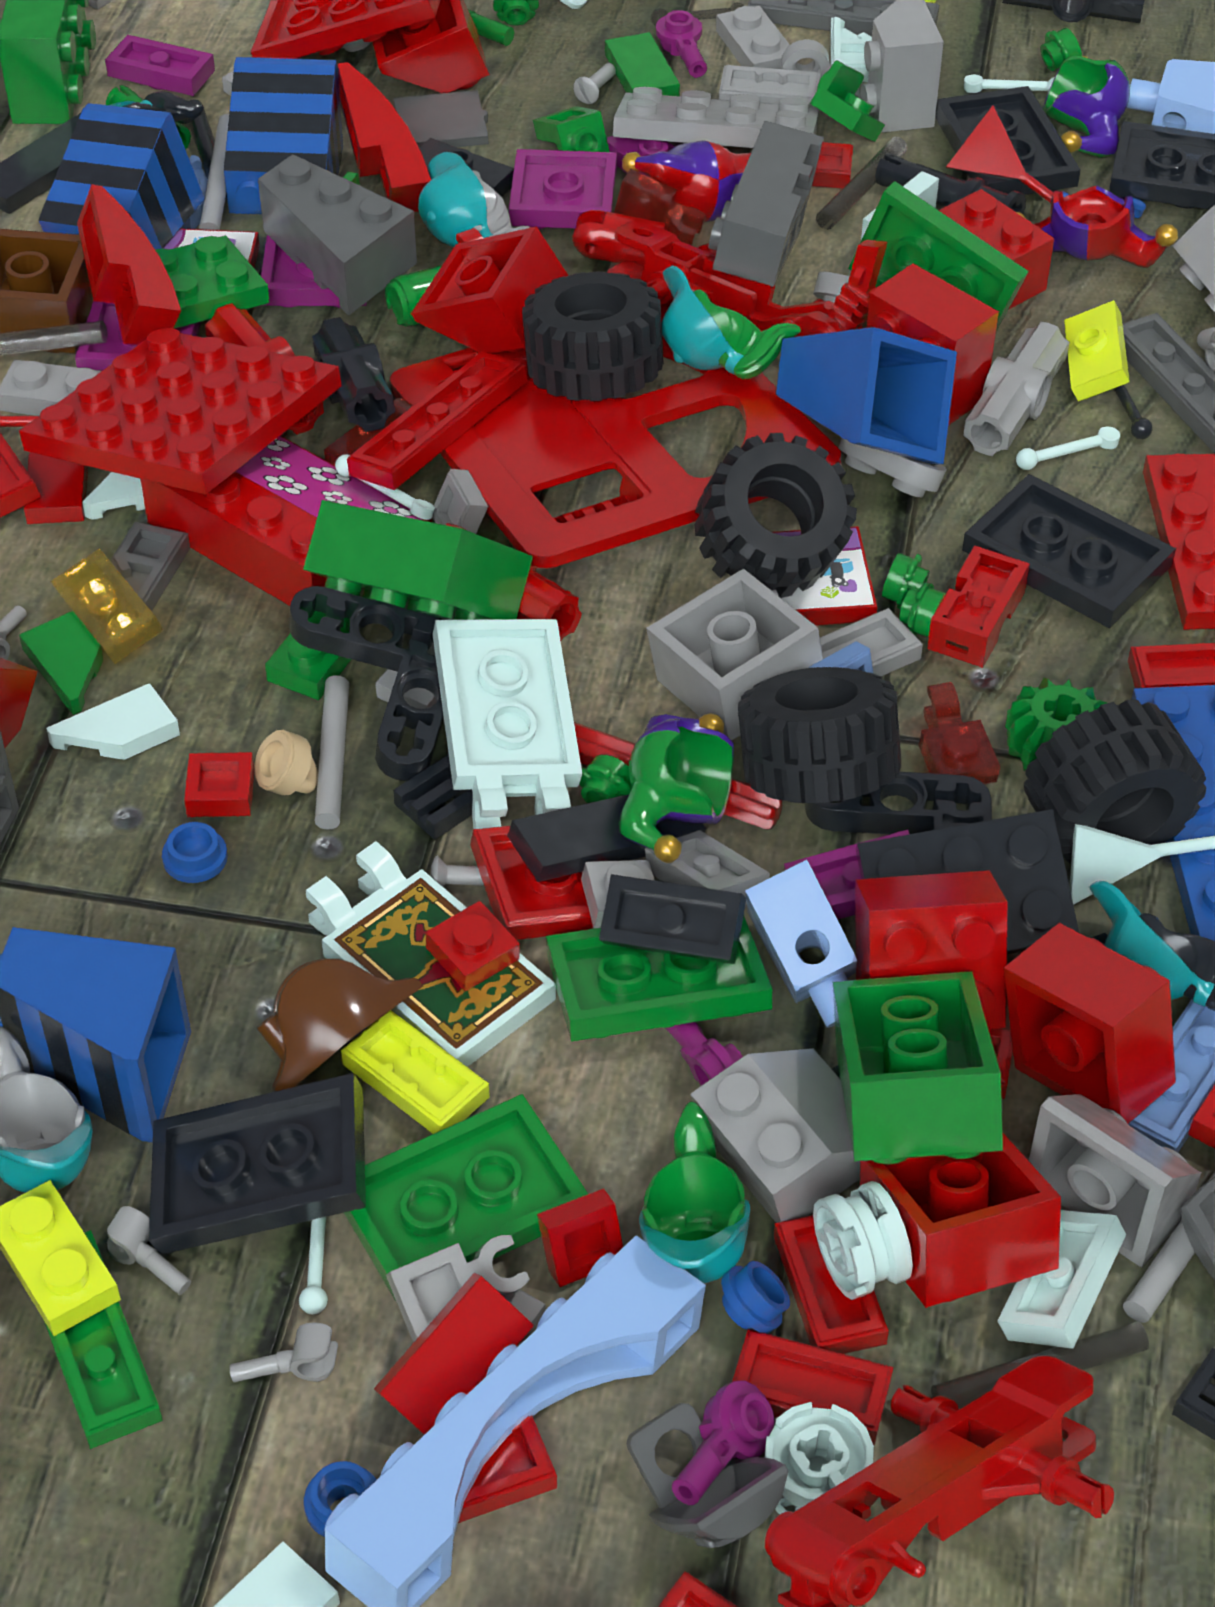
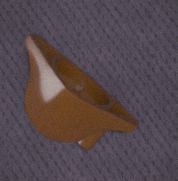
[256,959,423,1092]

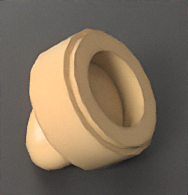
[254,730,318,795]

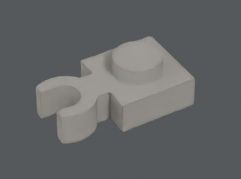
[386,1235,529,1343]

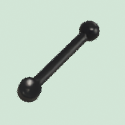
[1114,385,1153,440]

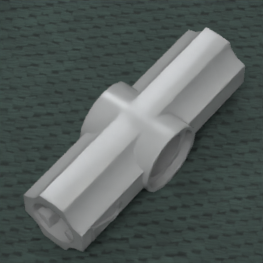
[963,321,1070,457]

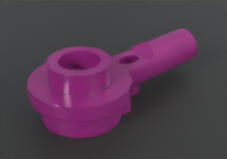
[656,10,707,78]
[665,1022,743,1086]
[672,1381,774,1505]

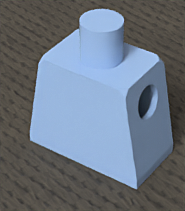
[1127,59,1215,134]
[745,860,857,1028]

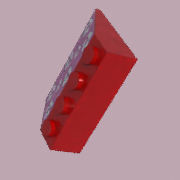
[140,435,432,606]

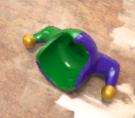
[1043,56,1130,158]
[619,713,734,863]

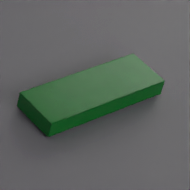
[43,1230,163,1449]

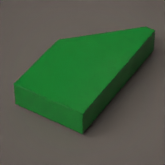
[19,611,103,715]

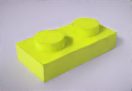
[0,1180,121,1336]

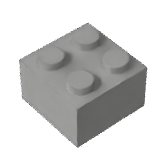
[646,569,823,741]

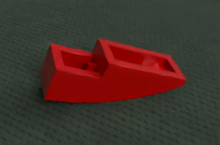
[338,62,431,212]
[77,184,181,345]

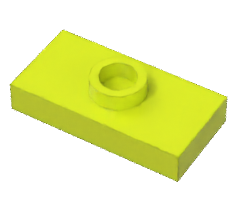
[1064,300,1130,402]
[341,1010,490,1134]

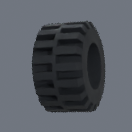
[522,271,664,401]
[694,433,857,598]
[738,667,902,803]
[1024,700,1206,864]

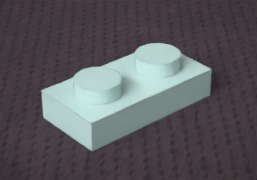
[998,1210,1126,1349]

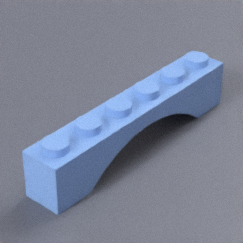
[325,1235,706,1607]

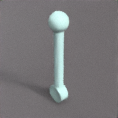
[964,74,1055,93]
[1016,427,1120,470]
[335,454,435,520]
[299,1217,328,1315]

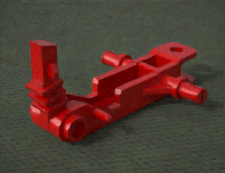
[607,220,888,337]
[765,1356,1114,1607]

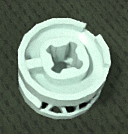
[813,1181,913,1300]
[764,1402,874,1514]

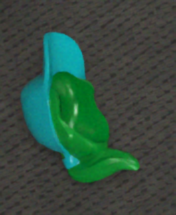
[661,266,801,379]
[639,1101,750,1283]

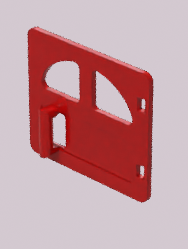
[390,302,841,568]

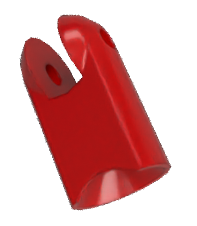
[572,210,666,266]

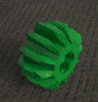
[1005,677,1107,771]

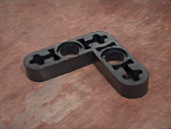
[289,586,445,781]
[805,772,992,835]

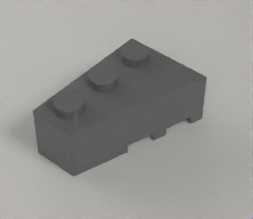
[708,121,824,286]
[258,154,417,316]

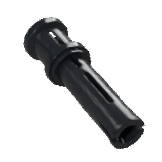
[875,153,1026,215]

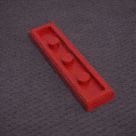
[347,351,527,490]

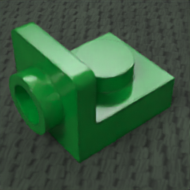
[810,60,885,142]
[533,106,610,152]
[265,611,352,701]

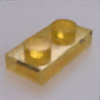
[50,548,164,665]

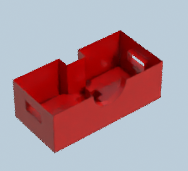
[927,546,1030,668]

